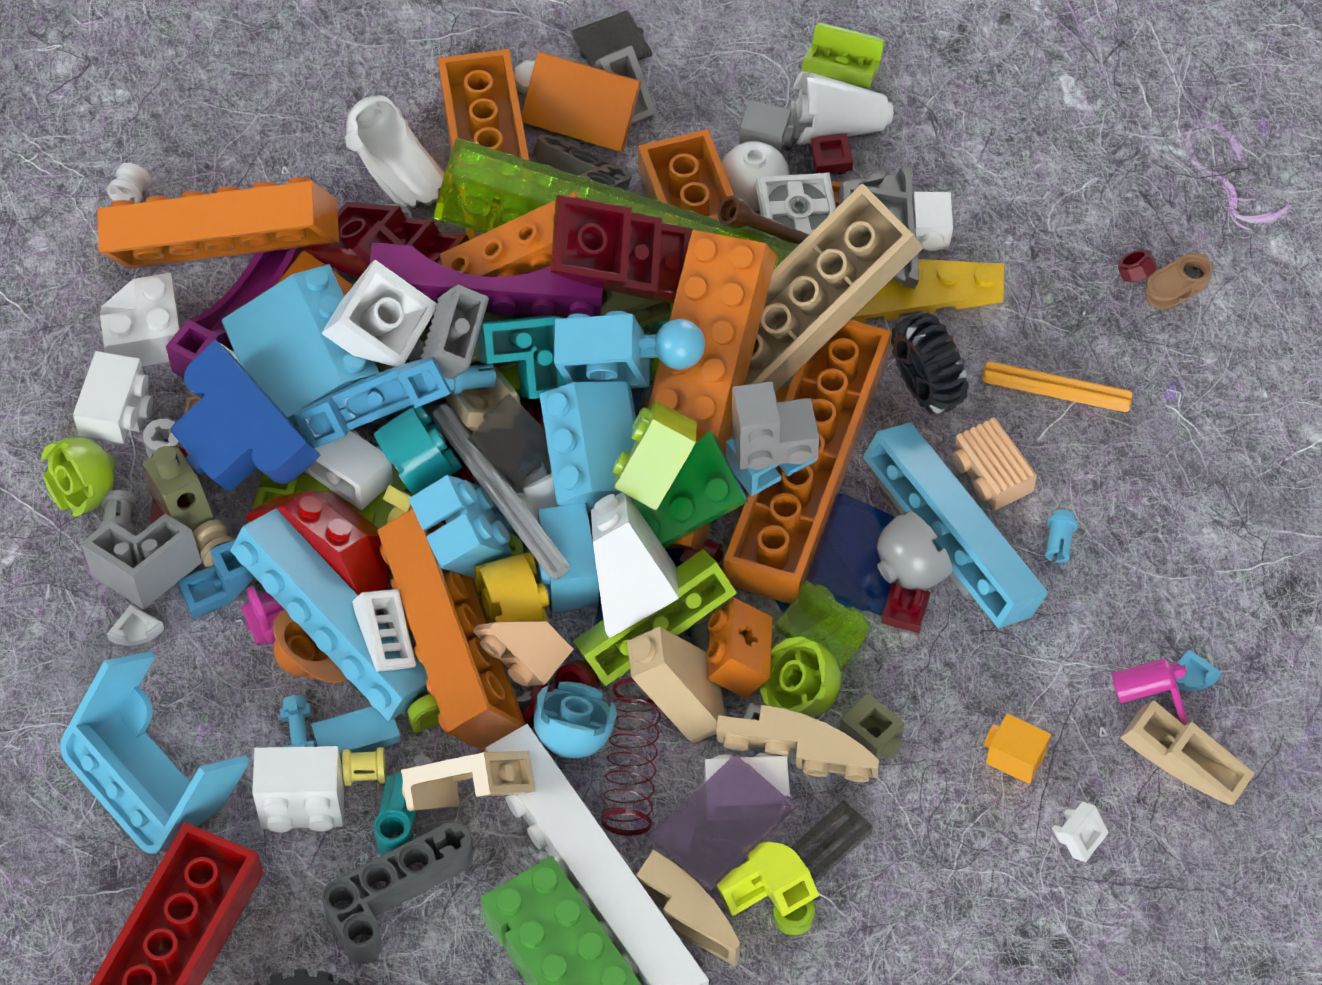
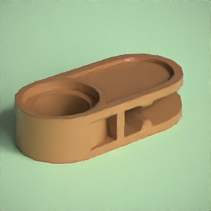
[1145,253,1213,309]

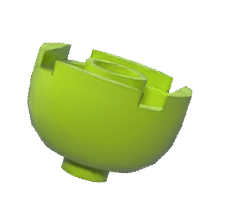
[41,436,115,517]
[759,636,842,718]

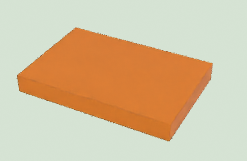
[521,51,642,152]

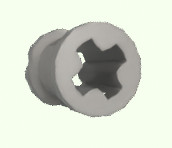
[99,490,137,535]

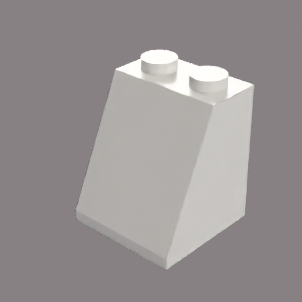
[591,492,679,638]

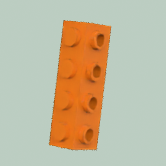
[440,191,580,277]

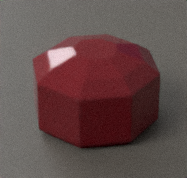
[1118,249,1156,283]

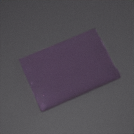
[649,754,797,891]

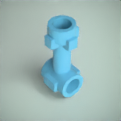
[280,695,317,747]

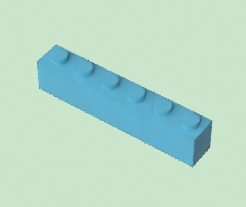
[862,422,1048,629]
[230,508,428,722]

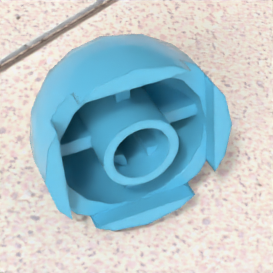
[533,682,617,759]

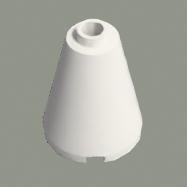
[790,71,893,145]

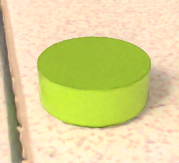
[773,901,815,935]

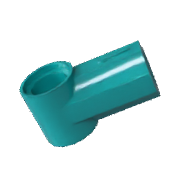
[374,772,417,856]

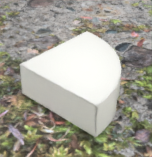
[107,605,164,646]

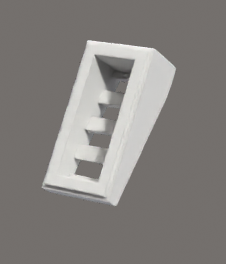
[352,589,416,672]

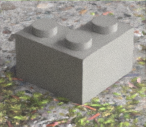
[732,381,819,470]
[81,513,202,609]

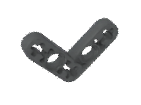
[533,135,632,203]

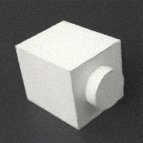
[913,192,953,251]

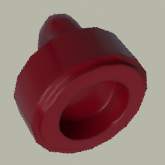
[555,660,600,689]

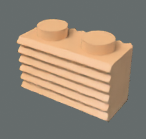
[952,417,1037,511]

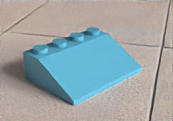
[222,264,379,427]

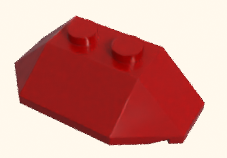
[246,491,388,596]

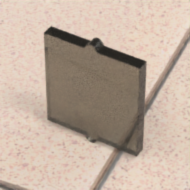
[571,10,652,67]
[467,393,548,488]

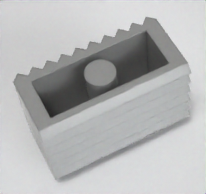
[420,285,489,379]

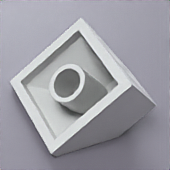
[321,260,437,367]

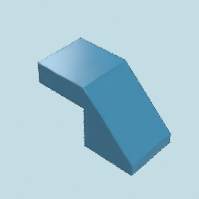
[177,539,255,619]

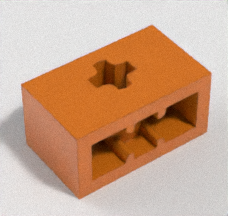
[706,597,772,698]

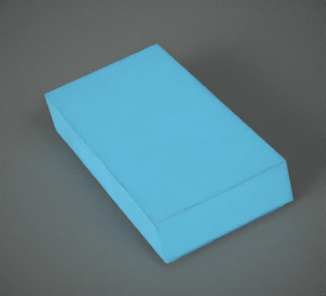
[311,706,401,760]

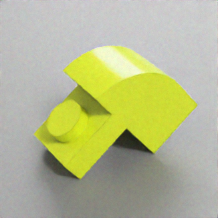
[714,842,819,917]

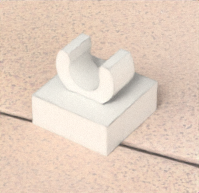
[1052,801,1109,862]

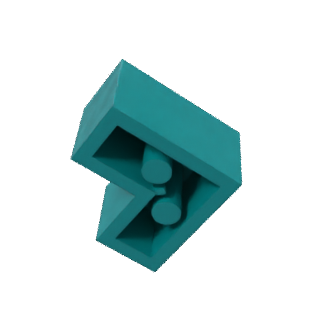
[477,315,567,399]

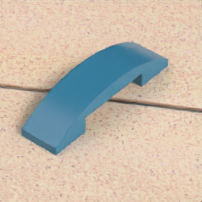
[294,357,451,448]

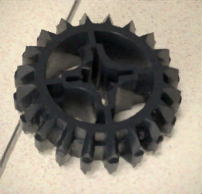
[891,312,969,414]

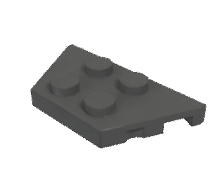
[838,166,919,289]

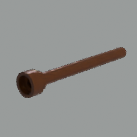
[718,196,809,246]

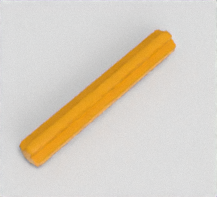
[982,361,1133,412]

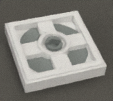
[755,173,836,247]

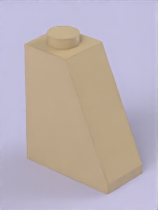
[627,627,725,743]

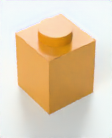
[984,713,1051,784]

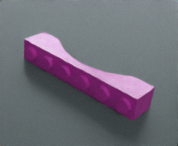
[370,242,603,318]
[166,247,306,378]

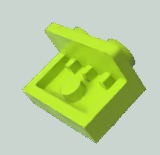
[801,22,885,88]

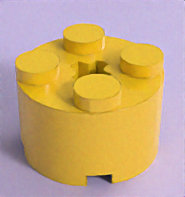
[474,552,549,623]

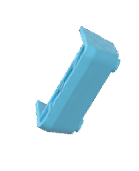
[60,651,250,854]

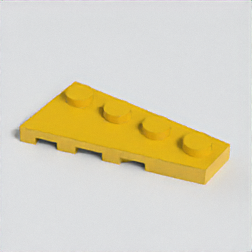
[853,259,1004,324]

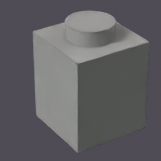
[739,100,796,154]

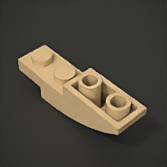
[716,705,879,782]

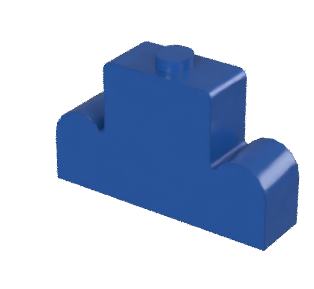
[171,339,321,491]

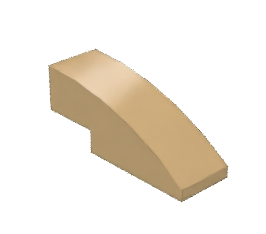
[1120,700,1255,805]
[636,850,740,966]

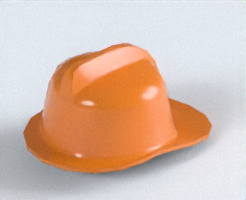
[273,610,348,683]

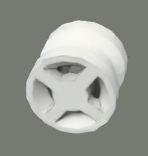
[107,163,153,203]
[143,419,184,458]

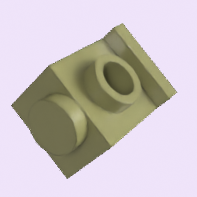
[840,693,904,760]

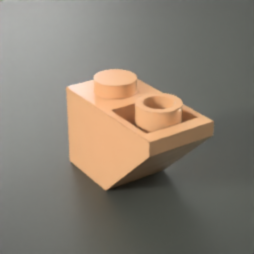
[473,621,574,687]

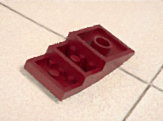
[551,194,692,304]
[304,202,470,278]

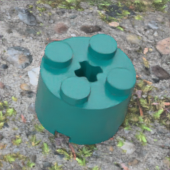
[374,405,463,495]

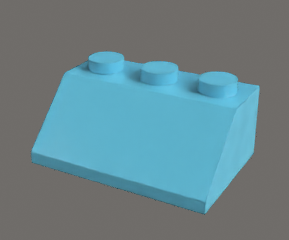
[539,382,636,513]

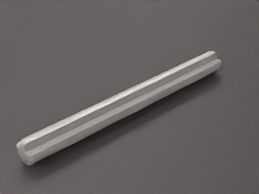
[432,404,569,579]

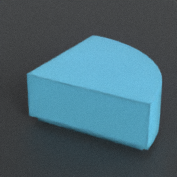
[1176,649,1222,691]

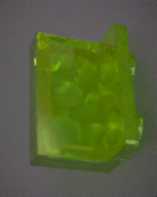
[775,580,870,672]

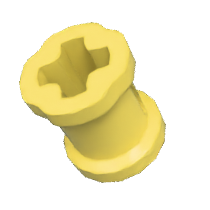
[342,747,387,786]

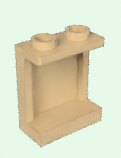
[401,751,535,811]

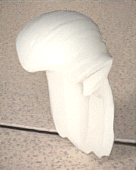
[345,95,449,208]

